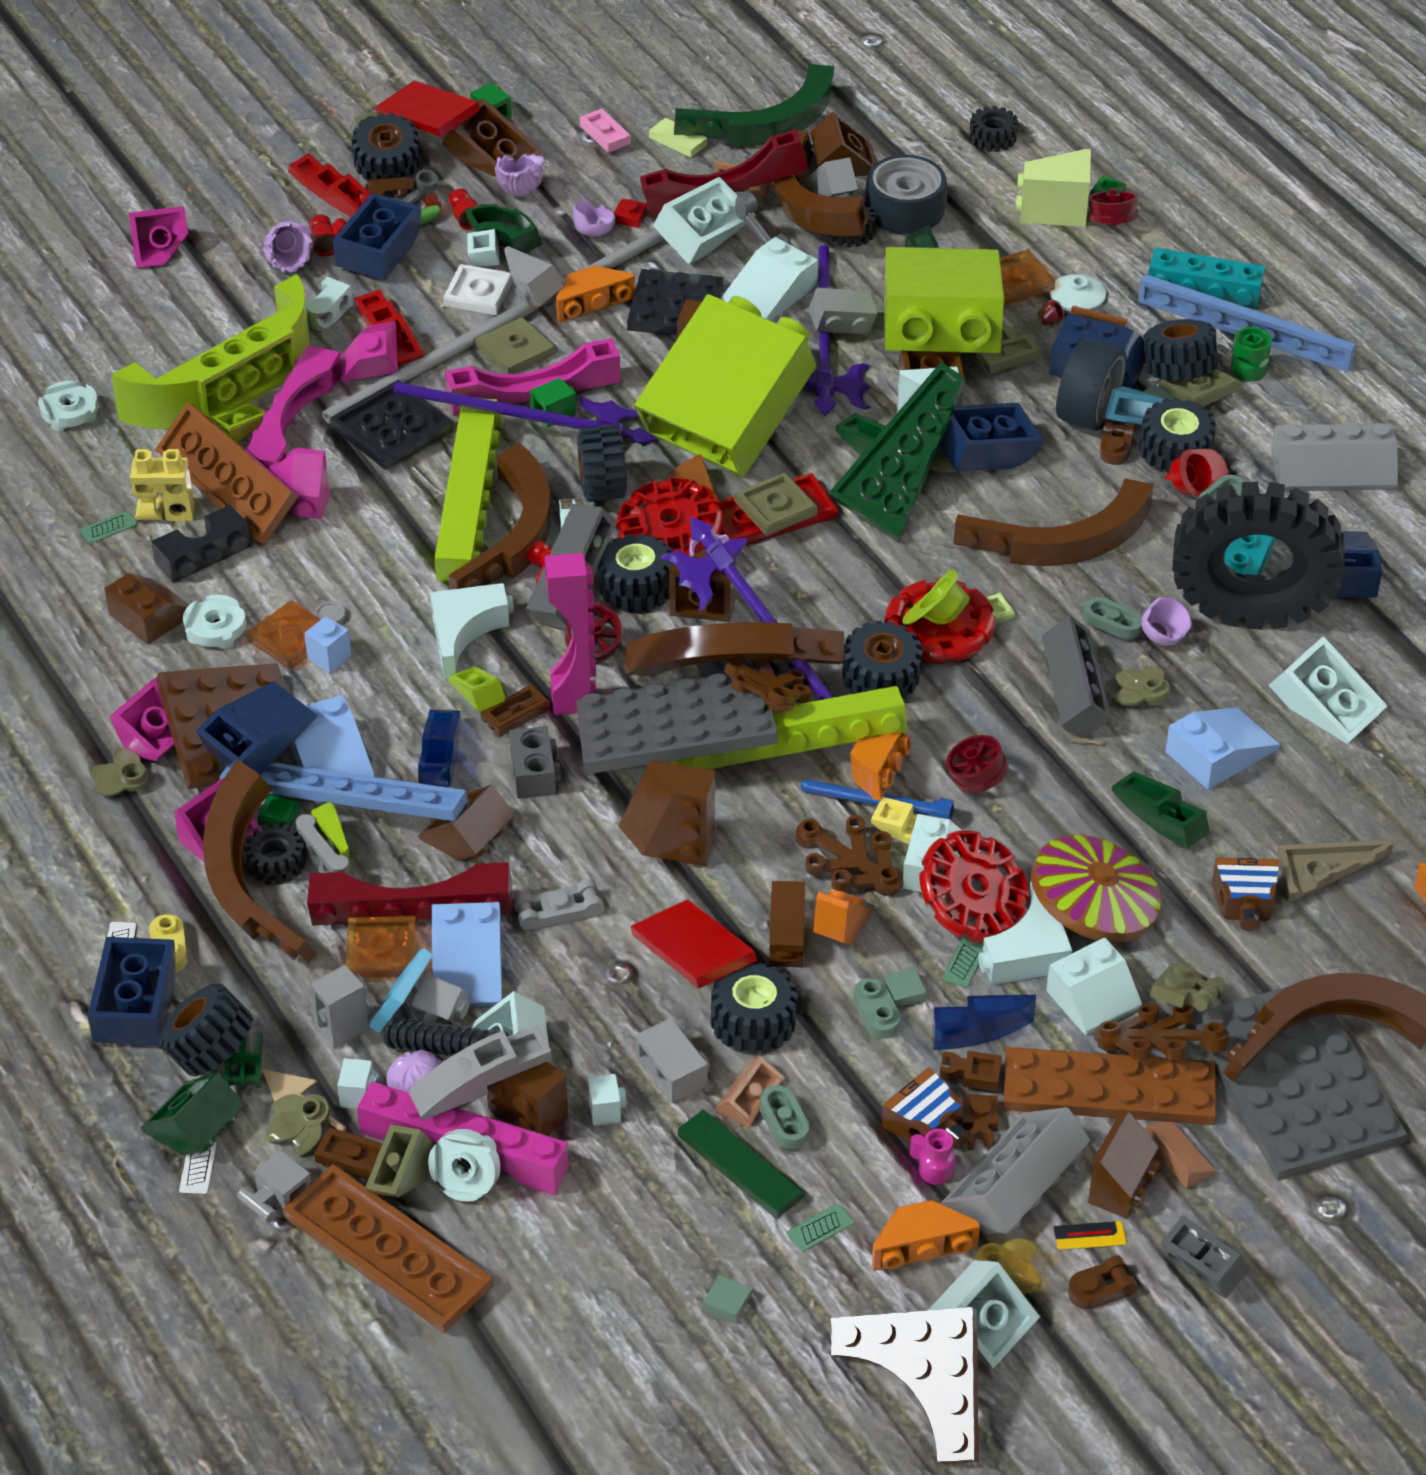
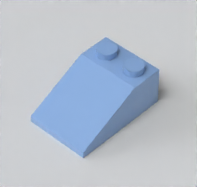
[289,695,375,804]
[1165,707,1280,790]
[432,902,502,1008]

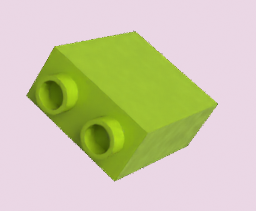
[884,247,1004,353]
[634,294,816,478]

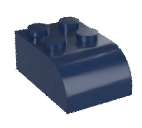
[333,193,421,280]
[1049,314,1146,389]
[940,403,1043,472]
[88,937,176,1045]

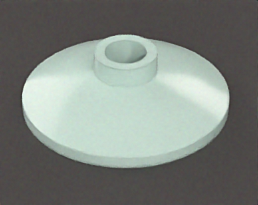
[1050,274,1106,311]

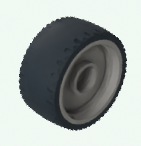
[865,154,947,233]
[1056,338,1127,431]

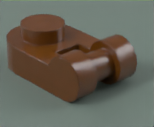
[365,177,415,195]
[1100,419,1135,465]
[1068,1255,1138,1309]

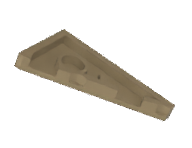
[1277,839,1393,902]

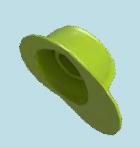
[902,570,970,624]

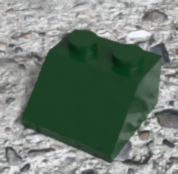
[140,1073,245,1155]

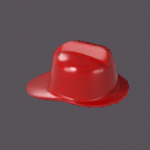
[1165,449,1228,496]

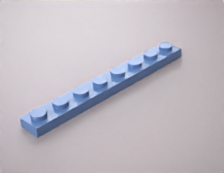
[1138,274,1356,372]
[219,762,468,821]

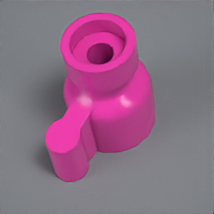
[910,1129,955,1185]

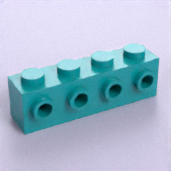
[1148,247,1266,308]
[1224,493,1277,579]

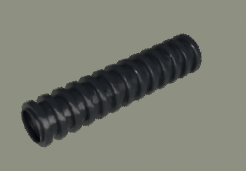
[384,1018,510,1056]

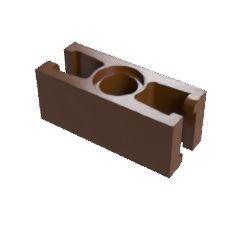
[769,881,805,968]

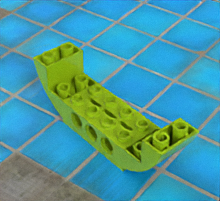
[111,274,310,429]

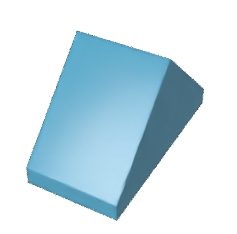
[1105,386,1164,425]

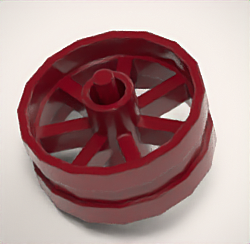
[1088,188,1138,227]
[564,603,622,663]
[946,734,1009,793]

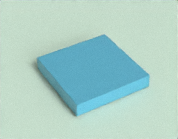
[369,948,433,1033]

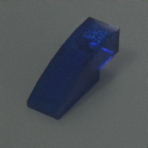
[418,709,461,788]
[932,995,1036,1050]

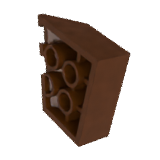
[618,760,715,866]

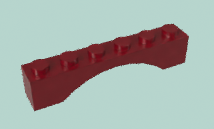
[640,129,809,217]
[307,862,513,926]

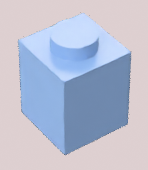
[304,616,351,673]

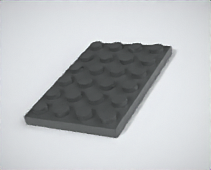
[576,669,779,774]
[1189,986,1407,1181]

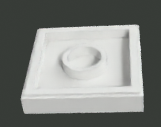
[443,264,514,315]

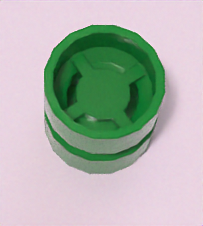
[1230,327,1272,382]

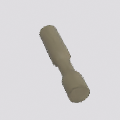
[1071,737,1104,746]

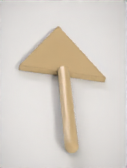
[262,1069,346,1132]

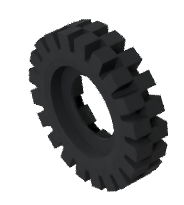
[1172,481,1345,630]

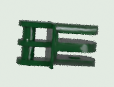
[225,1031,263,1089]

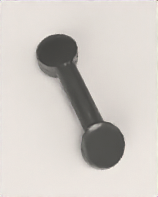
[392,170,438,204]
[735,191,792,246]

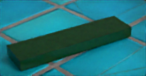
[678,1109,802,1220]

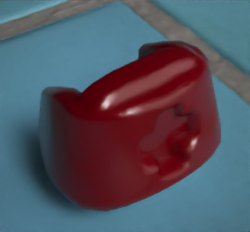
[1037,300,1065,325]

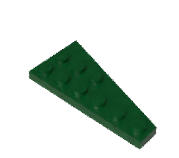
[829,362,965,543]

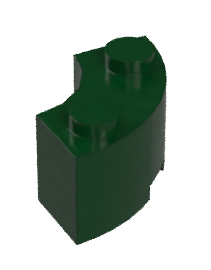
[465,204,543,253]

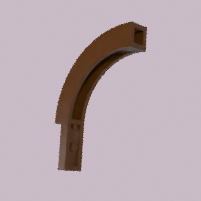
[774,130,868,236]
[449,442,551,590]
[954,478,1154,566]
[625,622,845,677]
[203,760,317,964]
[1222,973,1426,1081]

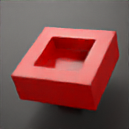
[614,198,648,228]

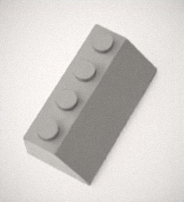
[1271,423,1398,491]
[941,1107,1091,1234]

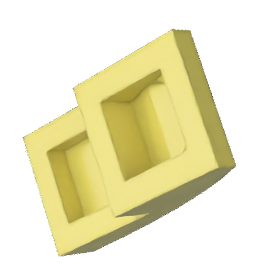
[871,797,917,844]

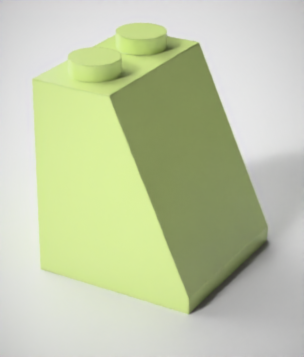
[1015,149,1091,227]

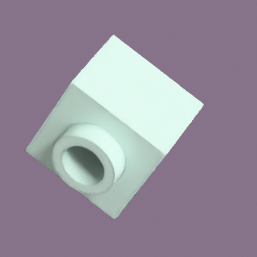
[467,229,500,267]
[337,1058,379,1109]
[588,1074,627,1126]

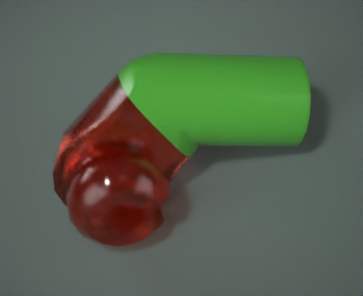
[420,193,442,226]

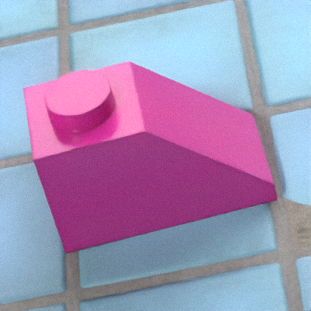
[129,206,188,268]
[341,321,398,383]
[268,448,330,519]

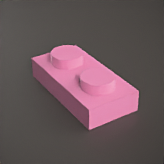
[579,109,631,153]

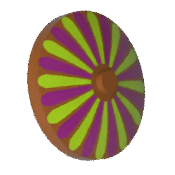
[1031,835,1161,942]

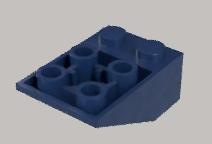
[1336,531,1382,598]
[196,681,318,775]

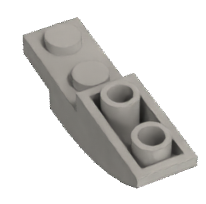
[408,1025,552,1121]

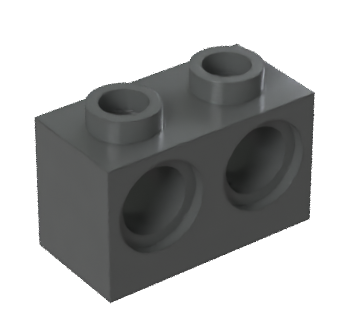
[509,726,561,799]
[1161,1215,1248,1299]

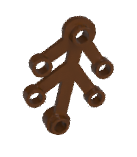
[724,659,812,714]
[796,815,904,896]
[1093,1004,1229,1061]

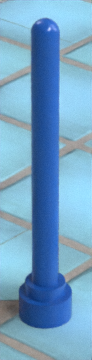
[800,780,955,821]

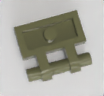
[976,326,1041,374]
[1150,963,1225,1011]

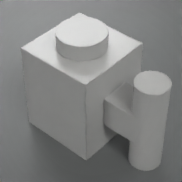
[409,974,470,1026]
[237,1150,311,1223]

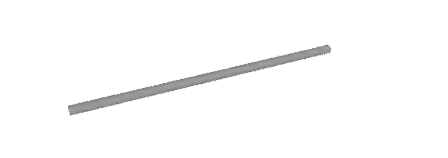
[322,229,665,424]

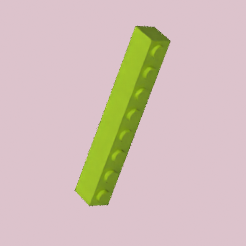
[435,399,503,581]
[666,686,908,769]

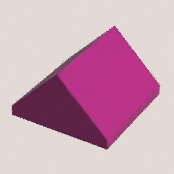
[110,678,174,761]
[174,777,261,862]

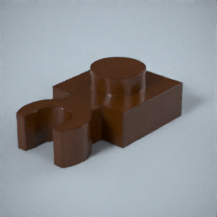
[939,1051,1002,1091]
[962,1094,998,1151]

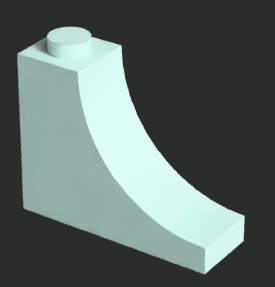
[430,583,514,679]
[978,882,1072,985]

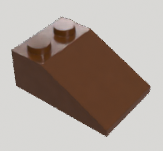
[442,98,543,178]

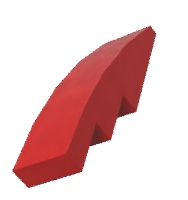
[288,153,370,217]
[354,289,424,366]

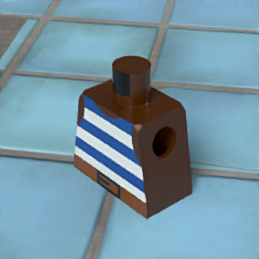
[1212,857,1279,931]
[881,1067,969,1149]

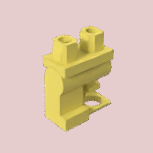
[130,449,196,521]

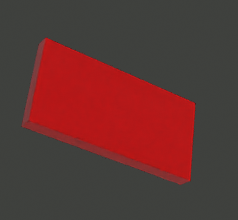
[375,80,481,137]
[720,473,838,546]
[630,899,757,989]

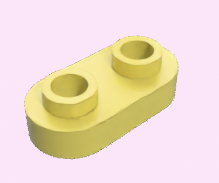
[149,914,187,973]

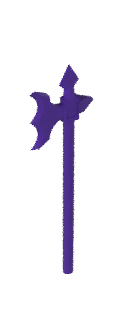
[803,245,871,416]
[393,381,659,444]
[660,517,833,700]

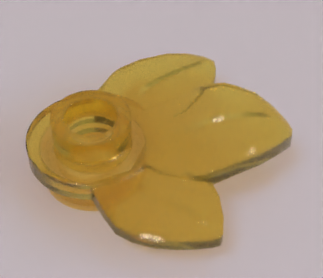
[974,1238,1042,1294]

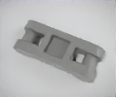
[296,814,350,875]
[512,879,604,930]

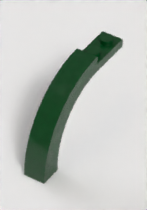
[674,64,834,147]

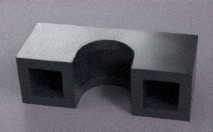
[151,504,251,583]

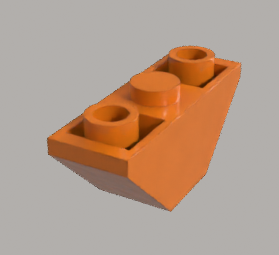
[556,265,635,323]
[850,731,911,800]
[813,888,873,945]
[872,1200,980,1271]

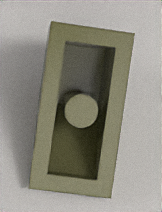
[365,1124,434,1197]

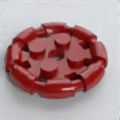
[616,477,724,557]
[884,578,996,664]
[919,830,1030,944]

